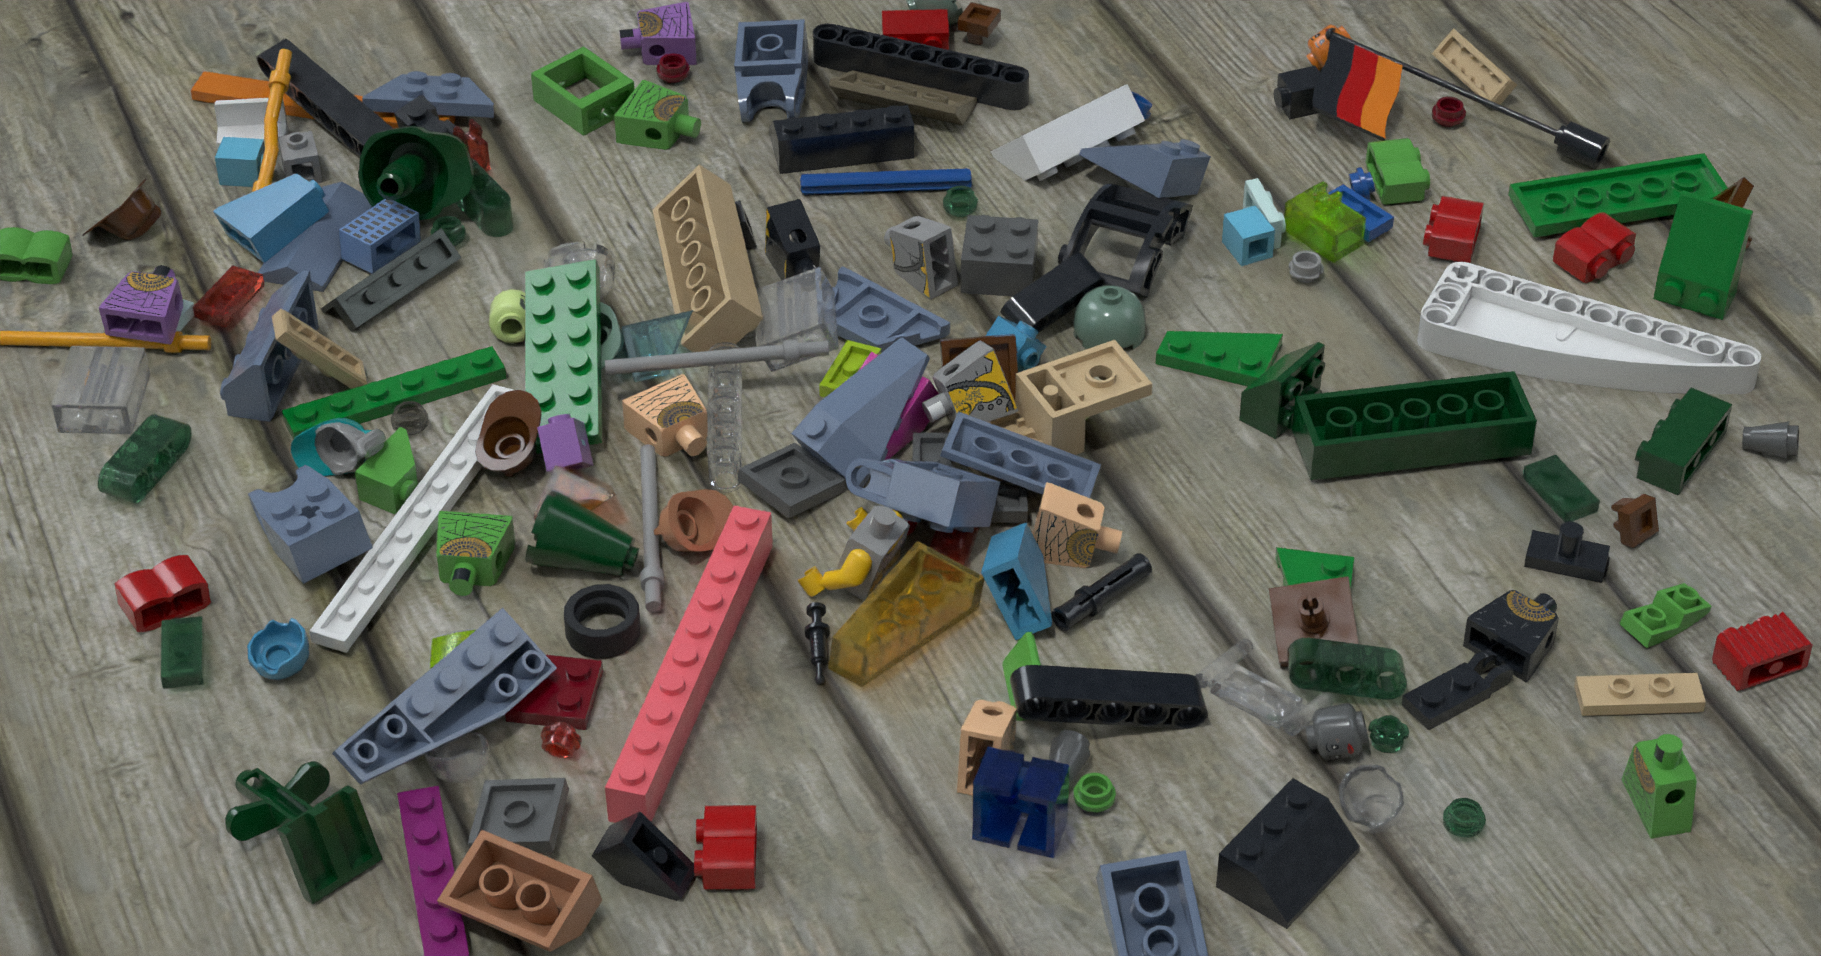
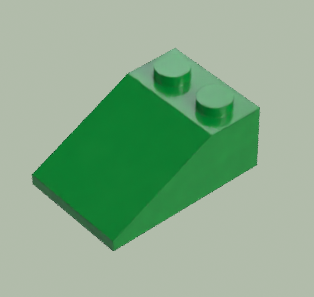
[1653,190,1753,320]

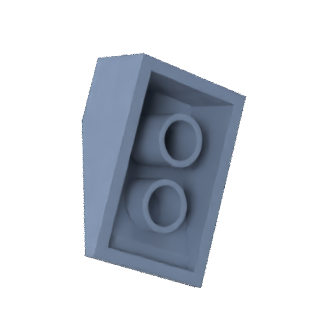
[1079,139,1211,198]
[1096,850,1208,956]

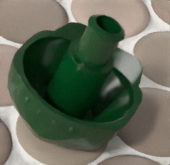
[358,126,474,221]

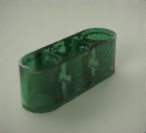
[455,157,514,237]
[98,414,192,504]
[1287,638,1407,700]

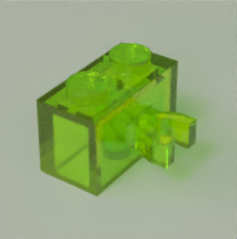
[1284,181,1366,263]

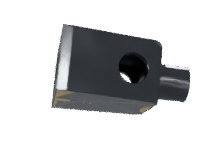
[765,199,821,289]

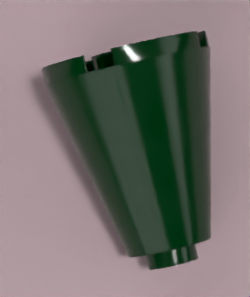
[525,489,639,575]

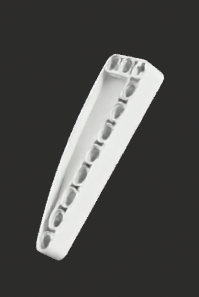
[1417,262,1761,394]

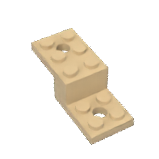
[949,340,1152,482]

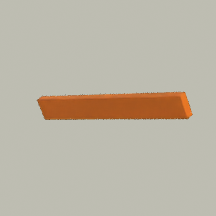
[191,71,456,129]

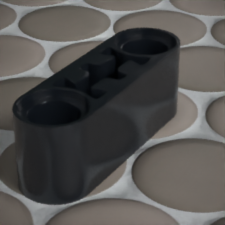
[1000,253,1105,332]

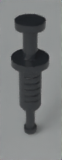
[804,602,831,685]

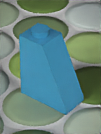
[213,173,329,263]
[981,522,1052,640]

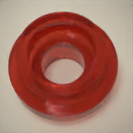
[540,722,582,758]

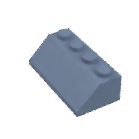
[220,270,319,422]

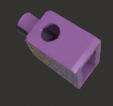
[619,2,697,65]
[99,265,183,344]

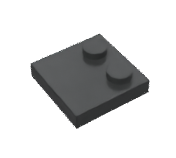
[738,443,846,518]
[468,778,569,853]

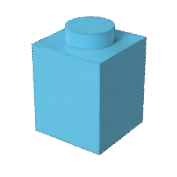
[215,137,265,187]
[1222,205,1275,266]

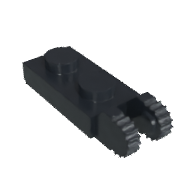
[1402,649,1514,730]

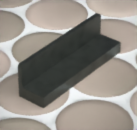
[321,228,462,331]

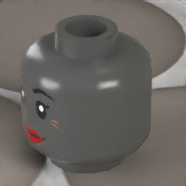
[1305,703,1369,761]

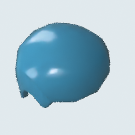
[247,618,309,680]

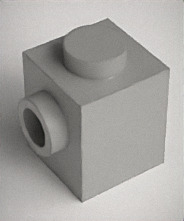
[278,131,322,183]

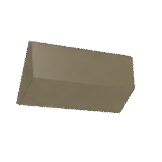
[829,70,977,126]

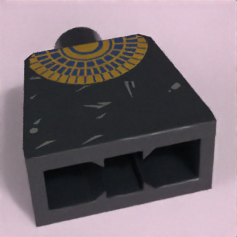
[1463,590,1559,683]

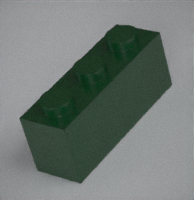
[1635,387,1732,495]

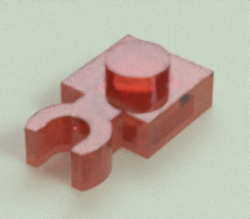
[453,119,491,177]

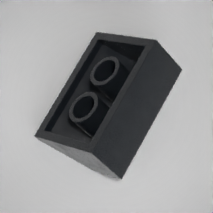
[1216,778,1360,929]

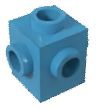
[986,316,1047,373]

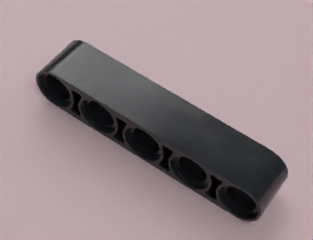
[1010,665,1208,729]

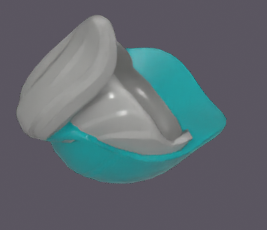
[291,418,386,476]

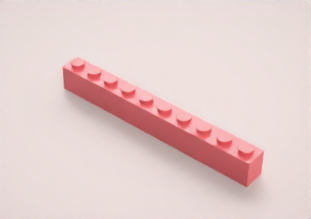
[605,505,773,823]

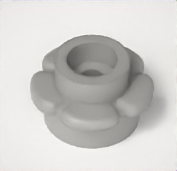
[1289,250,1324,283]

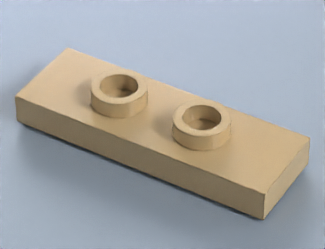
[1432,28,1517,105]
[272,309,367,389]
[1574,673,1706,716]

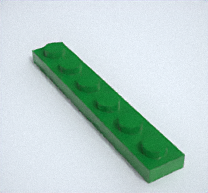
[282,346,507,439]

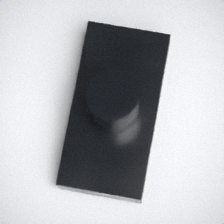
[1524,521,1610,583]

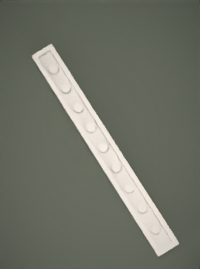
[309,384,513,653]

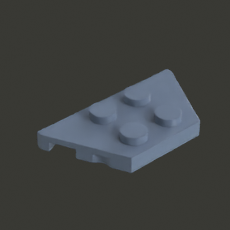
[362,71,494,118]
[822,266,950,352]

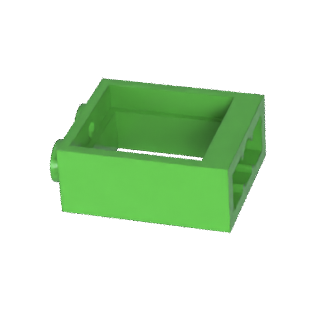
[531,46,635,136]

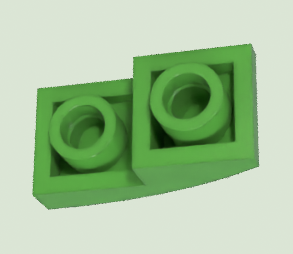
[1620,583,1712,648]

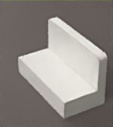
[214,98,288,150]

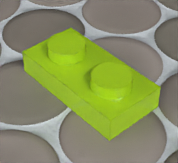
[819,340,882,397]

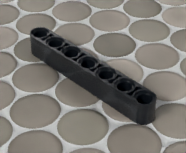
[813,23,1029,111]
[256,38,393,157]

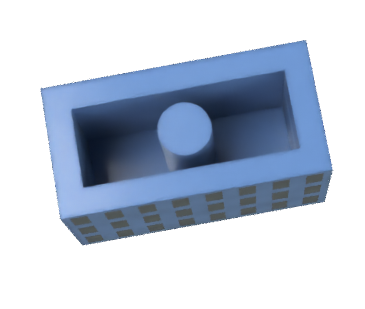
[339,199,421,274]

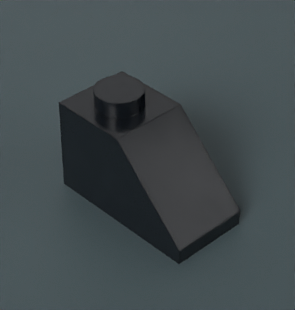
[592,812,695,901]

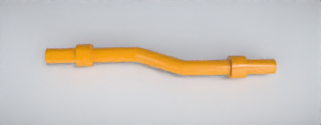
[251,49,293,193]

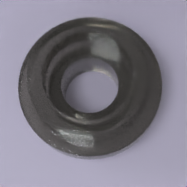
[391,401,429,435]

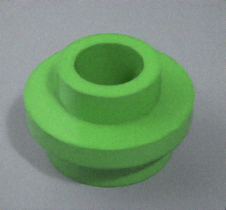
[1073,773,1116,812]

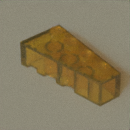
[828,541,985,687]

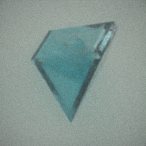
[621,310,693,382]

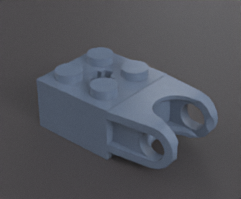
[734,19,809,123]
[846,458,1000,533]
[248,465,373,584]

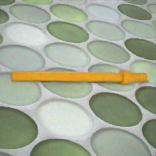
[0,331,211,353]

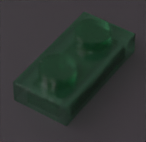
[1522,454,1600,522]
[160,616,204,689]

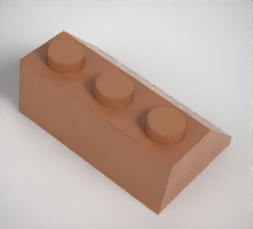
[437,830,602,952]

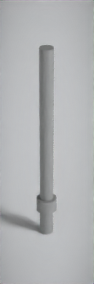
[605,339,829,375]
[640,444,664,613]

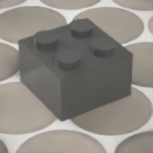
[961,215,1038,297]

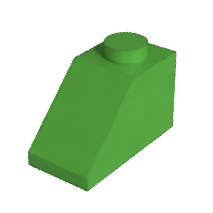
[355,427,418,515]

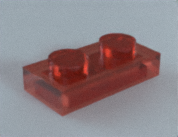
[193,265,265,328]

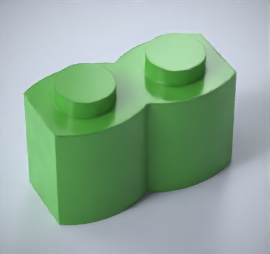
[1366,138,1430,205]
[0,227,73,284]

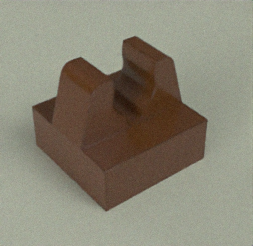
[958,2,1001,46]
[1611,494,1659,548]

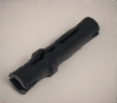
[1051,553,1152,631]

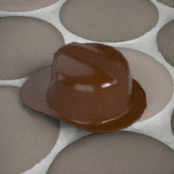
[82,178,161,239]
[475,390,542,477]

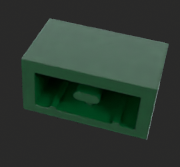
[1239,342,1325,439]

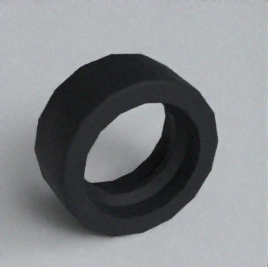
[564,584,640,658]

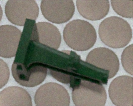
[225,761,382,904]

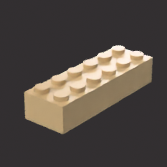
[653,164,763,352]

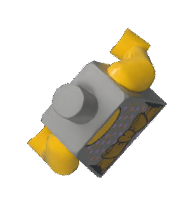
[797,505,910,601]

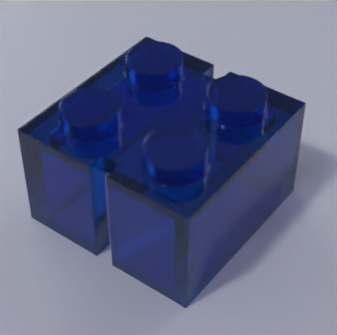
[972,747,1070,859]

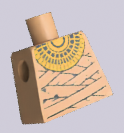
[622,374,708,457]
[1032,482,1123,568]
[957,700,1017,800]

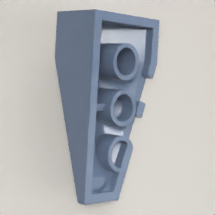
[791,337,930,487]

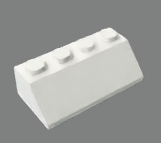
[991,84,1145,181]

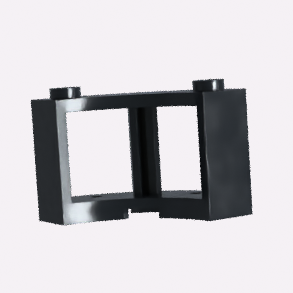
[1058,183,1193,298]

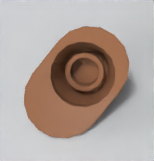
[653,489,733,552]

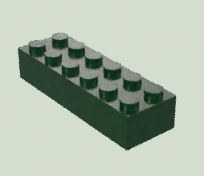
[1292,371,1537,480]

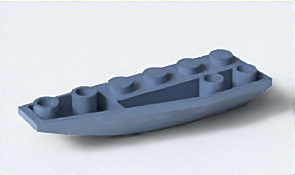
[332,608,557,785]

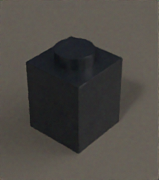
[1273,66,1320,120]

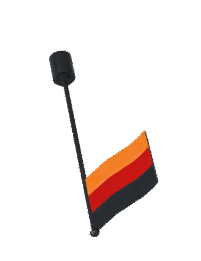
[1312,28,1610,169]

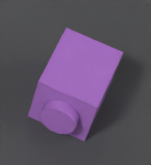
[537,414,594,475]

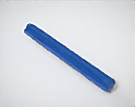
[800,168,972,195]

